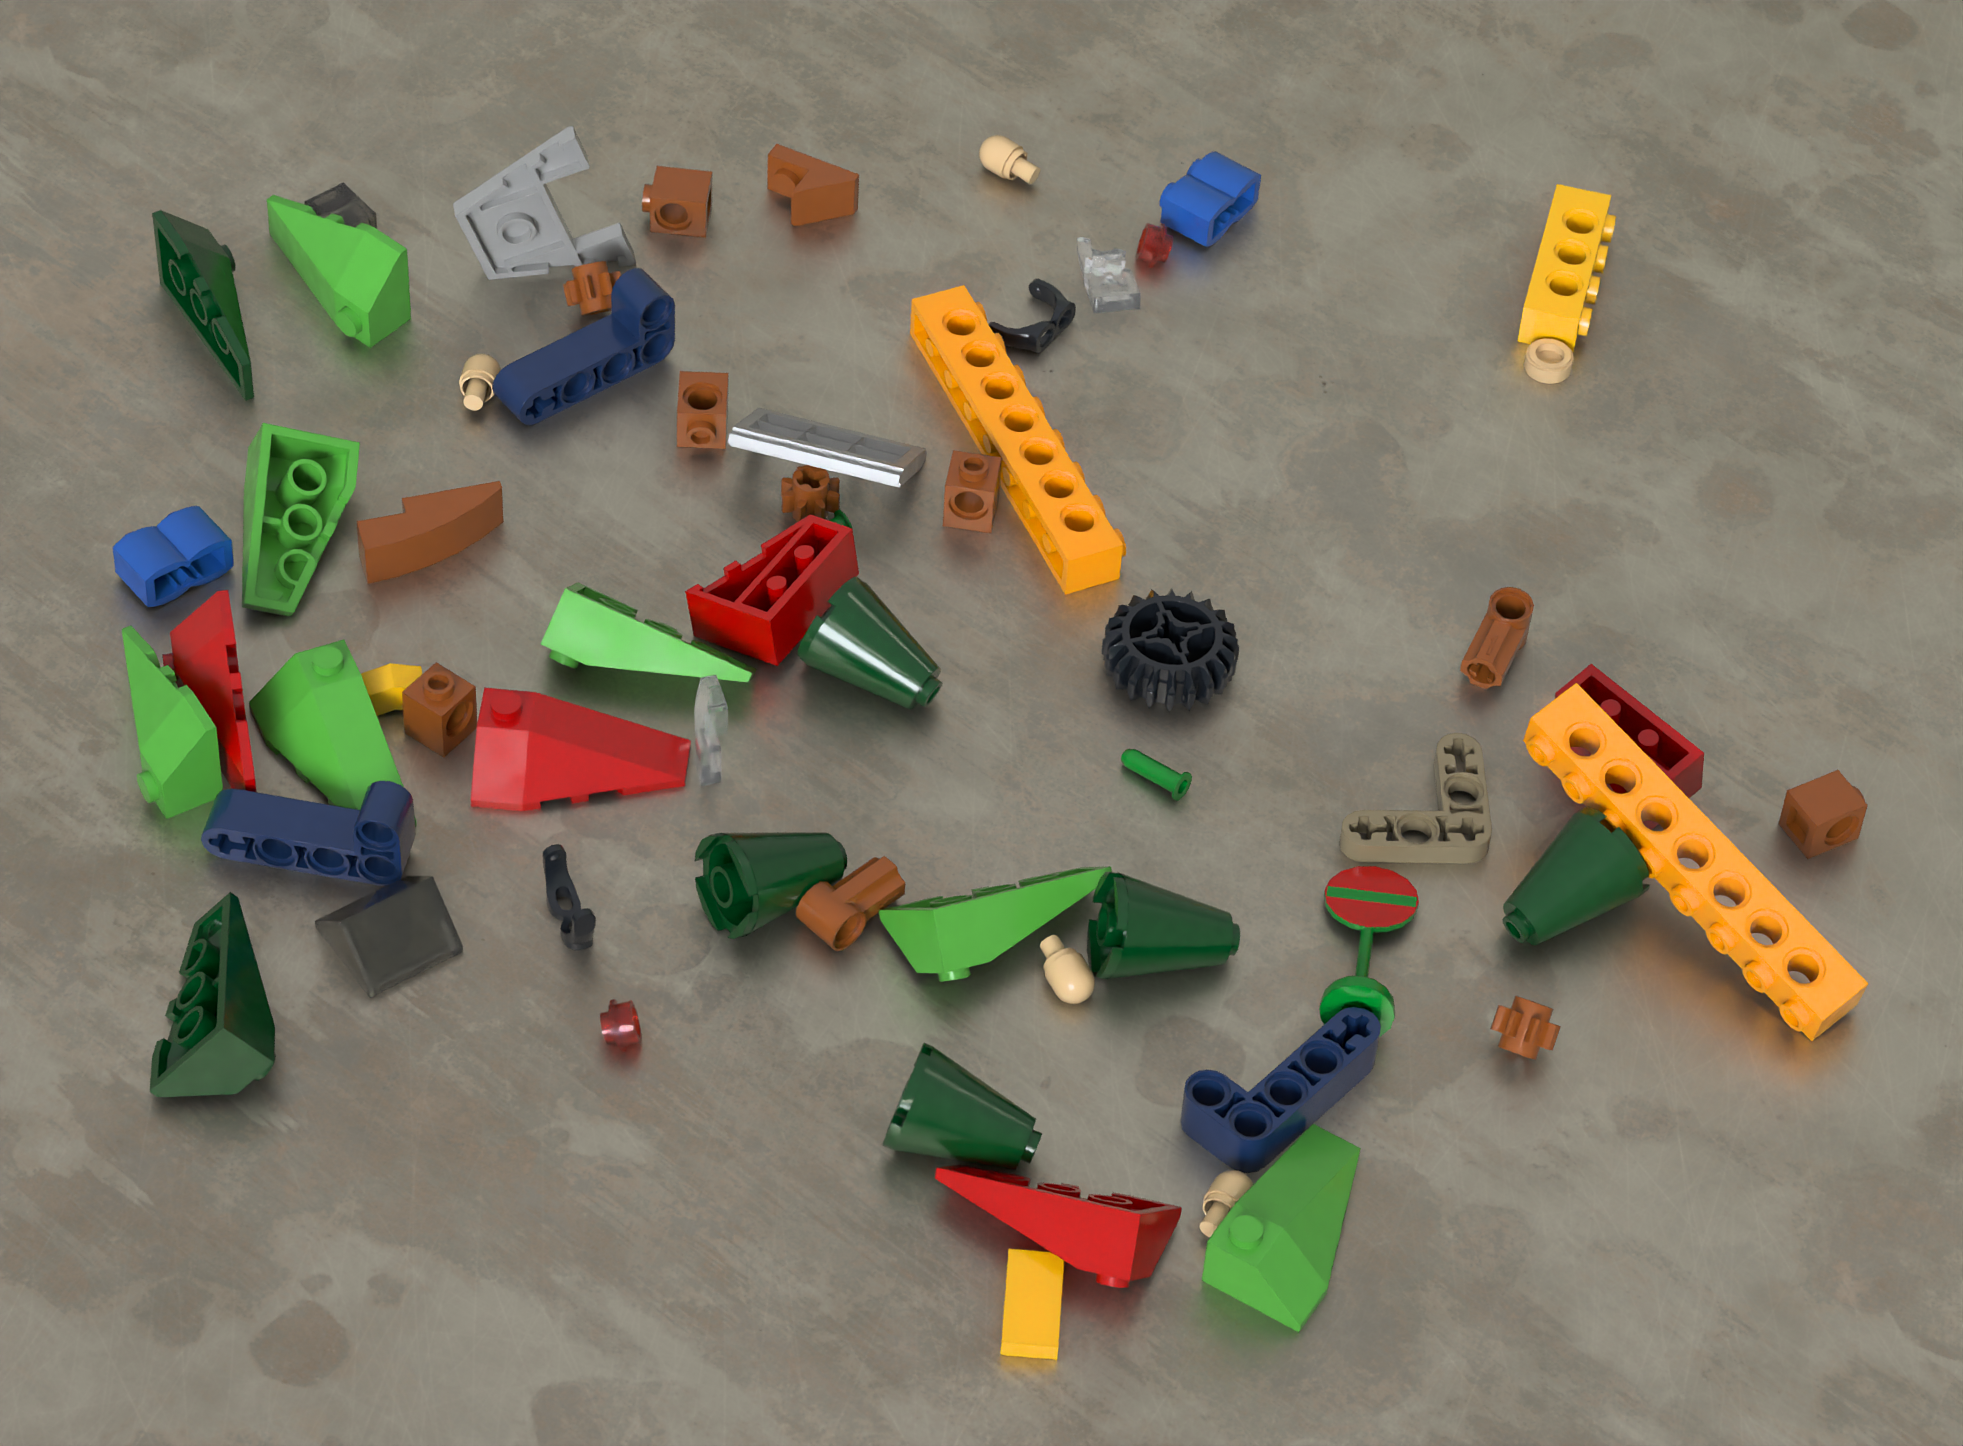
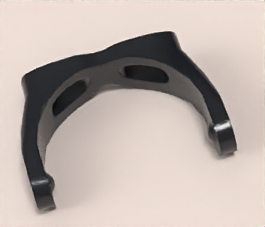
[988,279,1076,353]
[542,844,596,950]

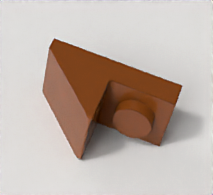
[767,144,859,226]

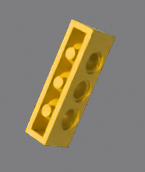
[1517,184,1617,353]

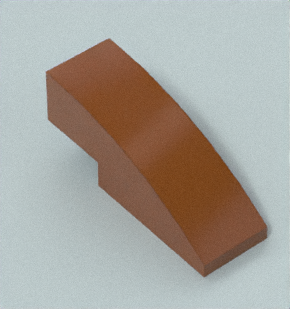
[356,481,504,584]

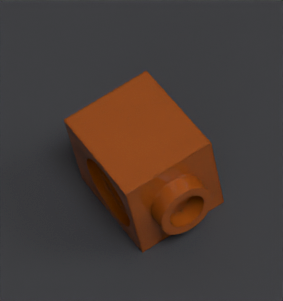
[642,166,712,238]
[677,371,729,449]
[943,450,1002,533]
[402,662,477,758]
[1778,770,1868,859]

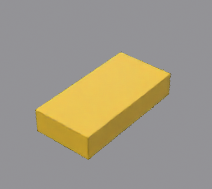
[1000,1249,1064,1360]

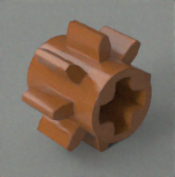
[563,261,621,316]
[781,465,840,522]
[1490,995,1561,1060]

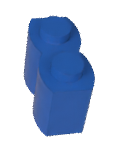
[1159,151,1261,247]
[113,506,234,607]

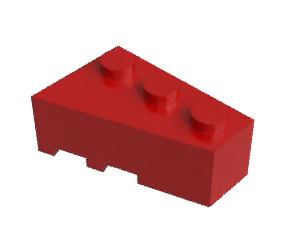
[685,514,859,666]
[1555,664,1704,830]

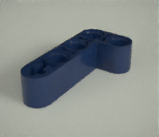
[492,268,675,425]
[201,781,416,886]
[1180,1007,1381,1173]

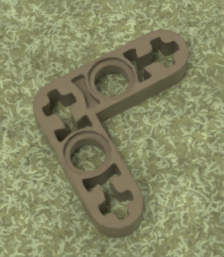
[1339,733,1492,864]

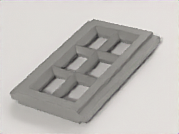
[728,408,927,488]

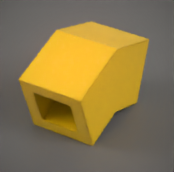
[361,663,422,716]

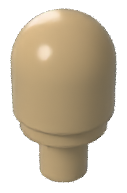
[979,135,1040,184]
[459,354,501,410]
[1040,935,1095,1004]
[1200,1170,1253,1237]

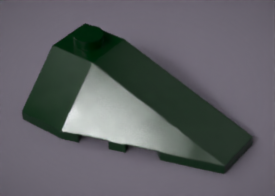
[152,210,254,401]
[150,892,276,1097]

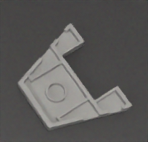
[453,126,636,280]

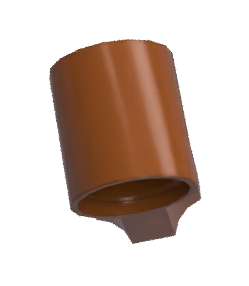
[1460,587,1534,690]
[796,856,905,951]

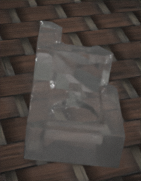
[1077,237,1141,313]
[694,675,728,786]

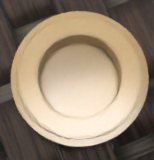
[1524,339,1573,384]

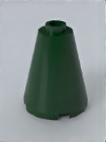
[797,577,943,710]
[1502,806,1650,945]
[695,832,847,939]
[1087,872,1240,979]
[882,1043,1042,1170]

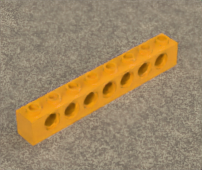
[910,285,1126,595]
[1523,683,1868,1041]

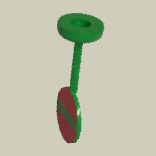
[1319,866,1419,1037]

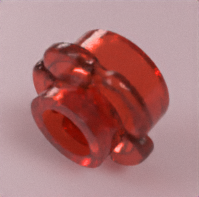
[1136,223,1173,268]
[600,999,642,1052]

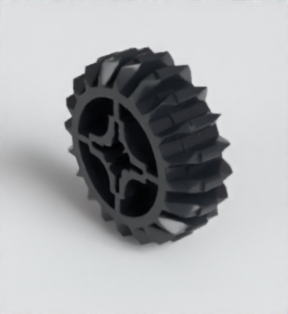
[1102,588,1239,712]

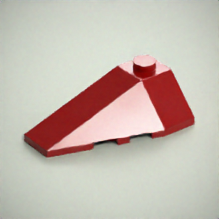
[162,590,257,792]
[935,1164,1182,1288]

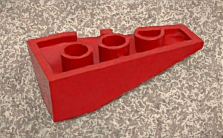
[471,687,691,811]

